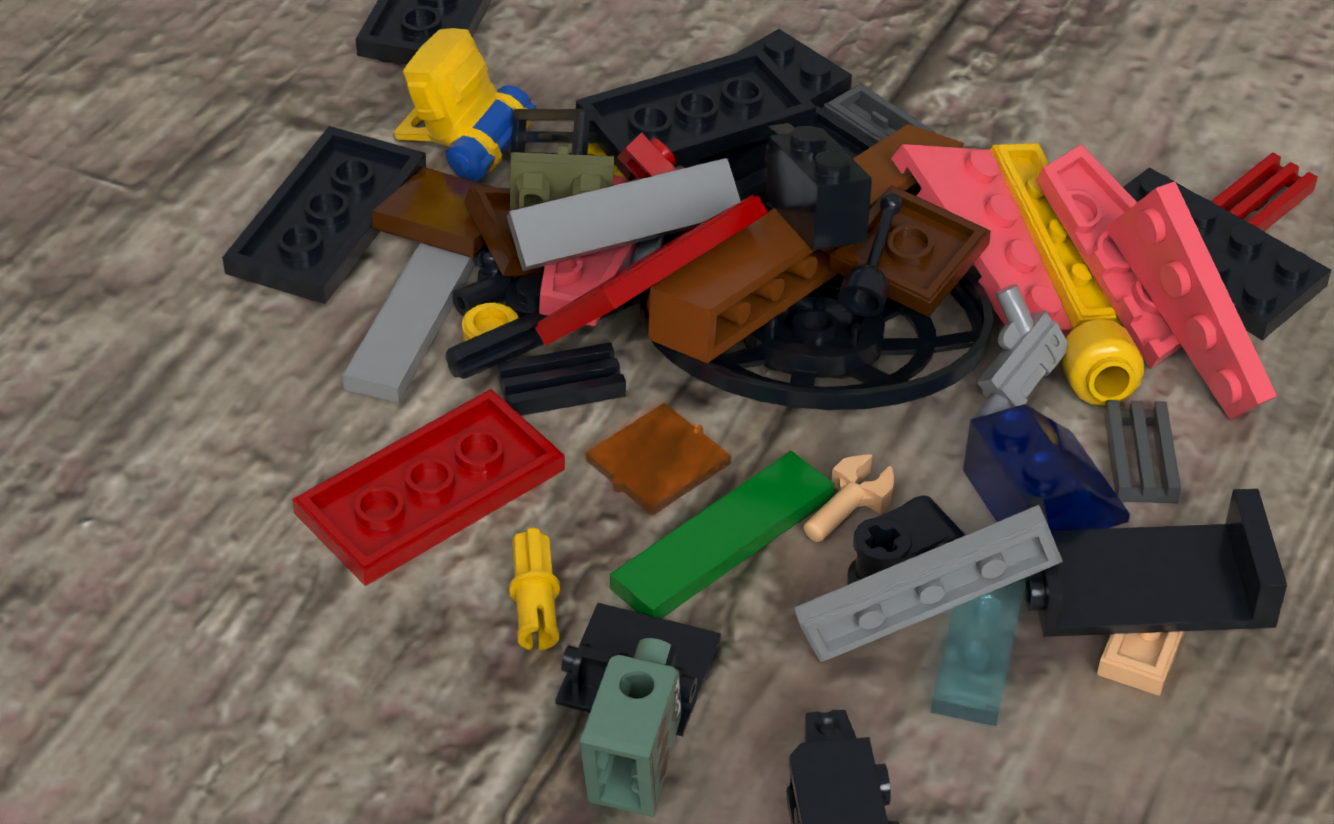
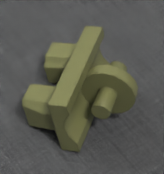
[510,145,614,210]

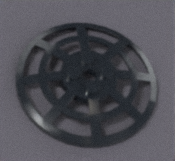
[640,271,993,410]

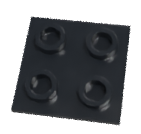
[555,603,721,737]

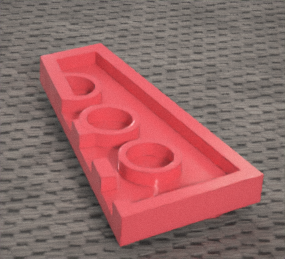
[891,144,1073,337]
[1036,144,1235,369]
[1105,181,1277,420]

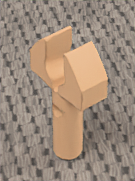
[803,454,894,542]

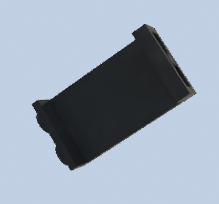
[1025,488,1287,637]

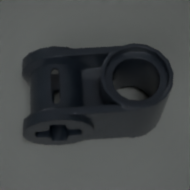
[847,495,966,585]

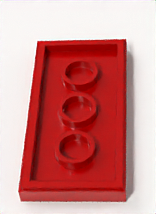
[535,195,768,346]
[292,389,565,586]

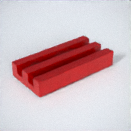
[1212,152,1318,232]

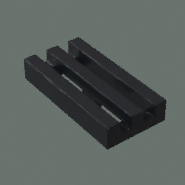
[511,109,599,156]
[497,342,626,416]

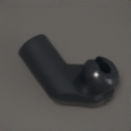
[453,248,514,316]

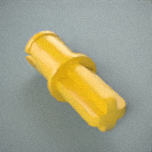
[509,527,560,651]

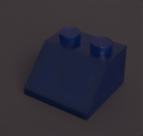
[963,404,1130,531]

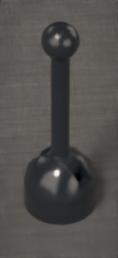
[838,193,903,317]

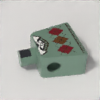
[580,638,681,817]

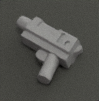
[975,284,1068,430]

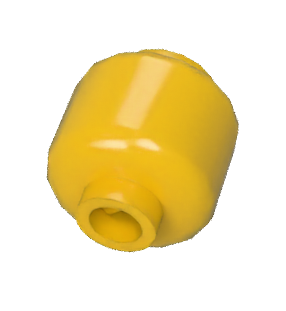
[1060,319,1144,406]

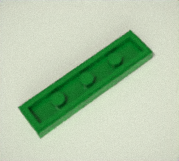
[610,451,835,618]

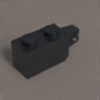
[765,123,872,251]
[786,710,899,824]

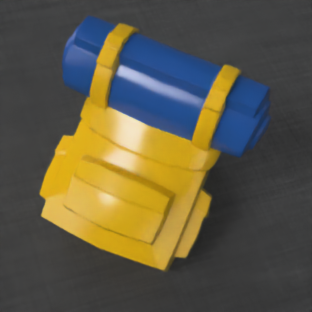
[394,28,536,182]

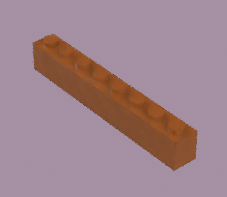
[647,124,964,363]

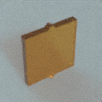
[586,403,731,516]

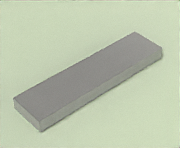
[506,158,740,271]
[342,243,481,403]
[794,505,1063,663]

